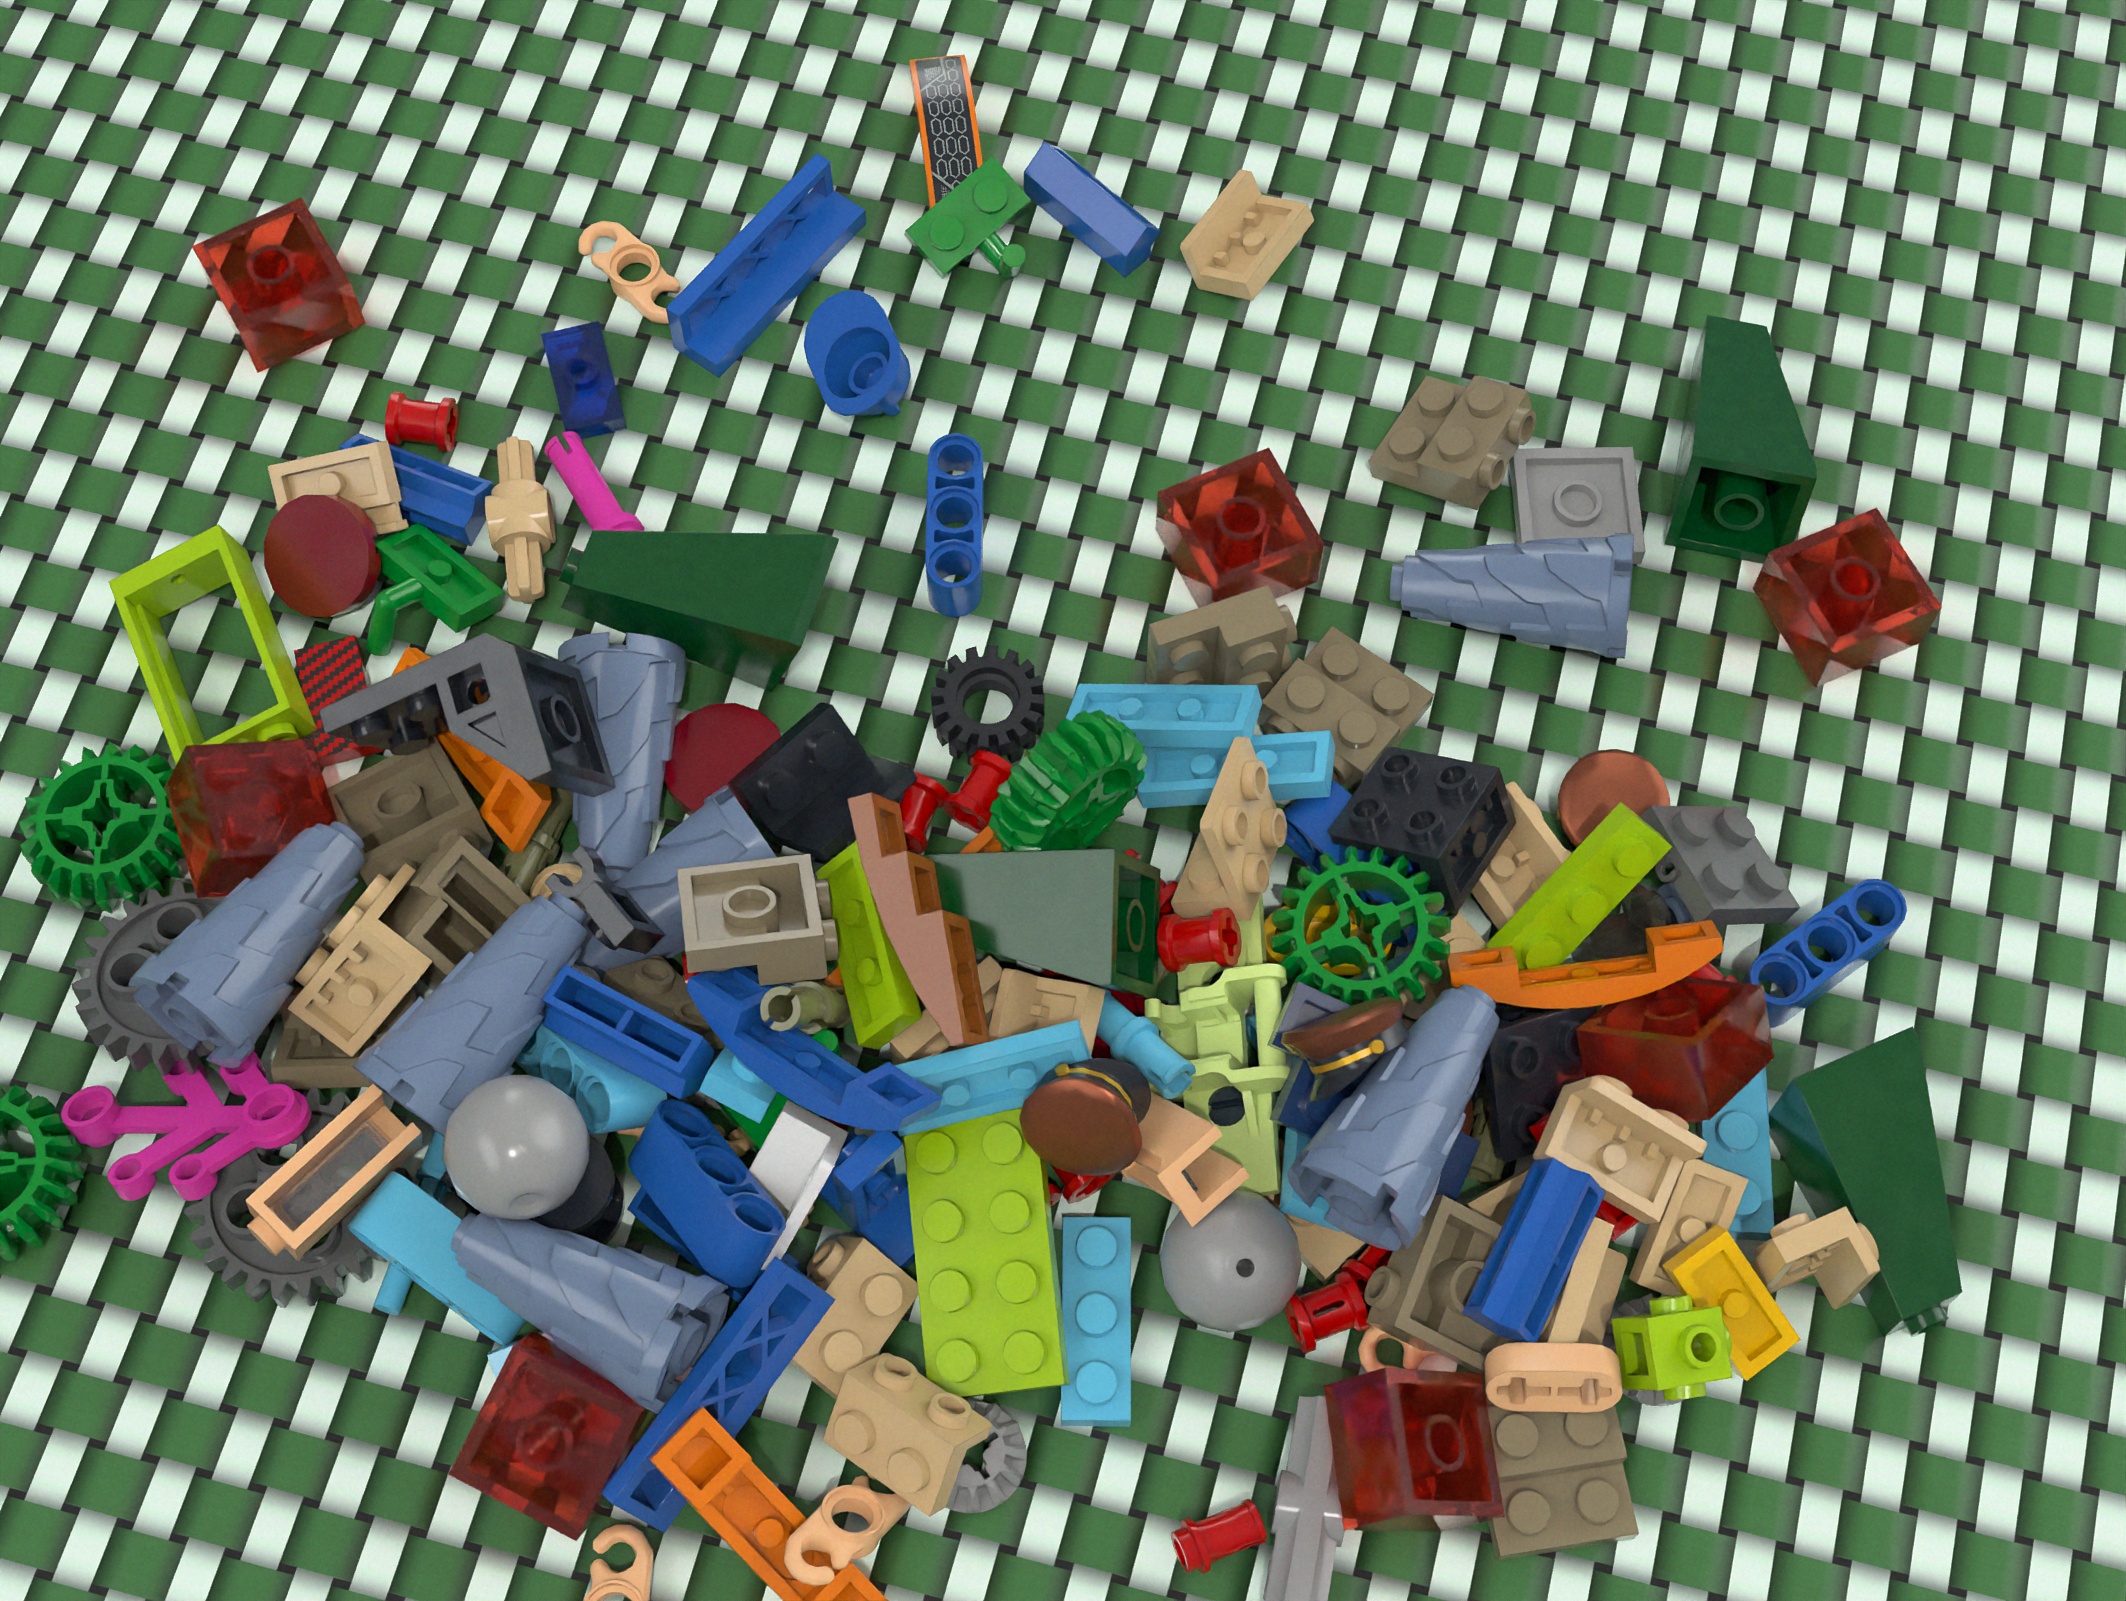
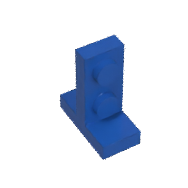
[818,1131,915,1271]

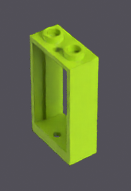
[108,524,317,787]

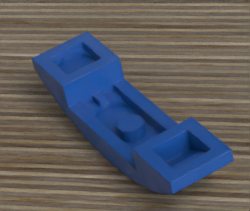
[686,966,943,1131]

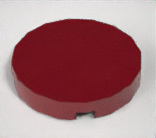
[264,495,381,617]
[664,703,781,819]

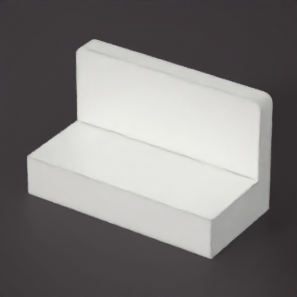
[749,1100,848,1271]

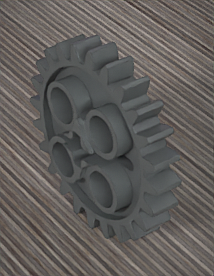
[72,878,294,1076]
[184,1086,413,1308]

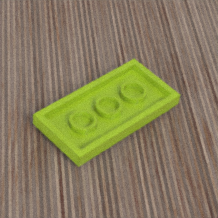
[903,1108,1070,1398]

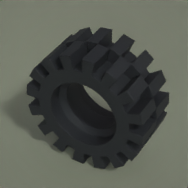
[931,645,1045,766]

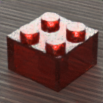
[192,197,366,373]
[1155,447,1325,608]
[1752,507,1942,688]
[165,739,338,899]
[1576,977,1774,1122]
[448,1331,649,1541]
[1324,1367,1505,1532]

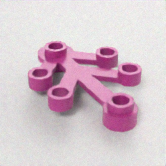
[61,1051,311,1201]

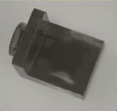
[1571,883,1671,963]

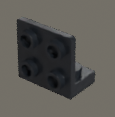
[728,702,917,861]
[1328,746,1516,913]
[1482,1002,1603,1162]

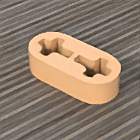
[1484,1342,1623,1413]

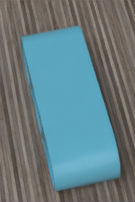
[514,1005,667,1134]
[346,1171,527,1346]

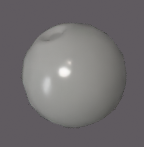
[442,1075,590,1220]
[1160,1189,1302,1333]

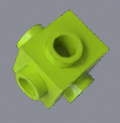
[1611,1294,1733,1400]

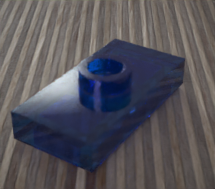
[541,321,627,439]

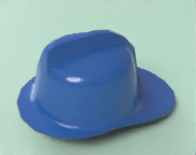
[803,290,911,416]

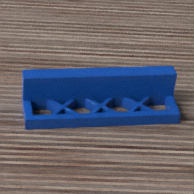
[666,153,866,378]
[601,1256,836,1533]

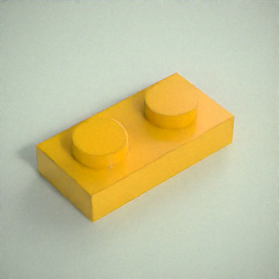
[1662,1225,1801,1381]

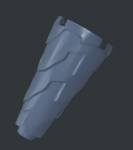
[1390,532,1634,659]
[558,632,687,883]
[574,785,777,984]
[129,821,365,1068]
[352,891,588,1137]
[1287,985,1500,1252]
[451,1213,729,1415]

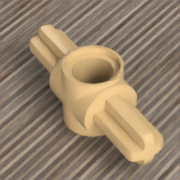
[485,436,556,604]

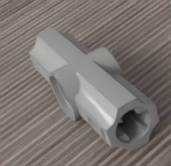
[1263,1396,1358,1601]

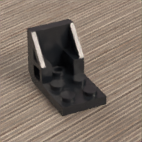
[319,633,616,798]

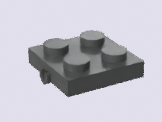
[1640,806,1800,925]

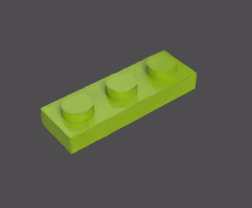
[1485,802,1672,970]
[816,841,922,1049]

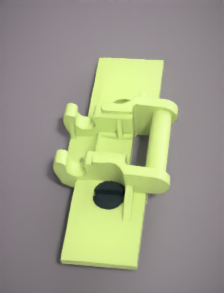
[1144,893,1291,1196]

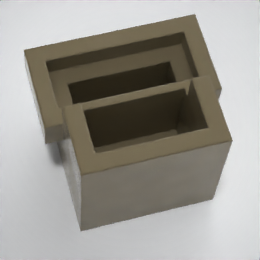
[378,835,532,991]

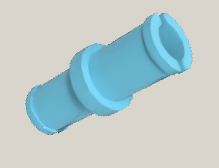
[1096,986,1196,1100]

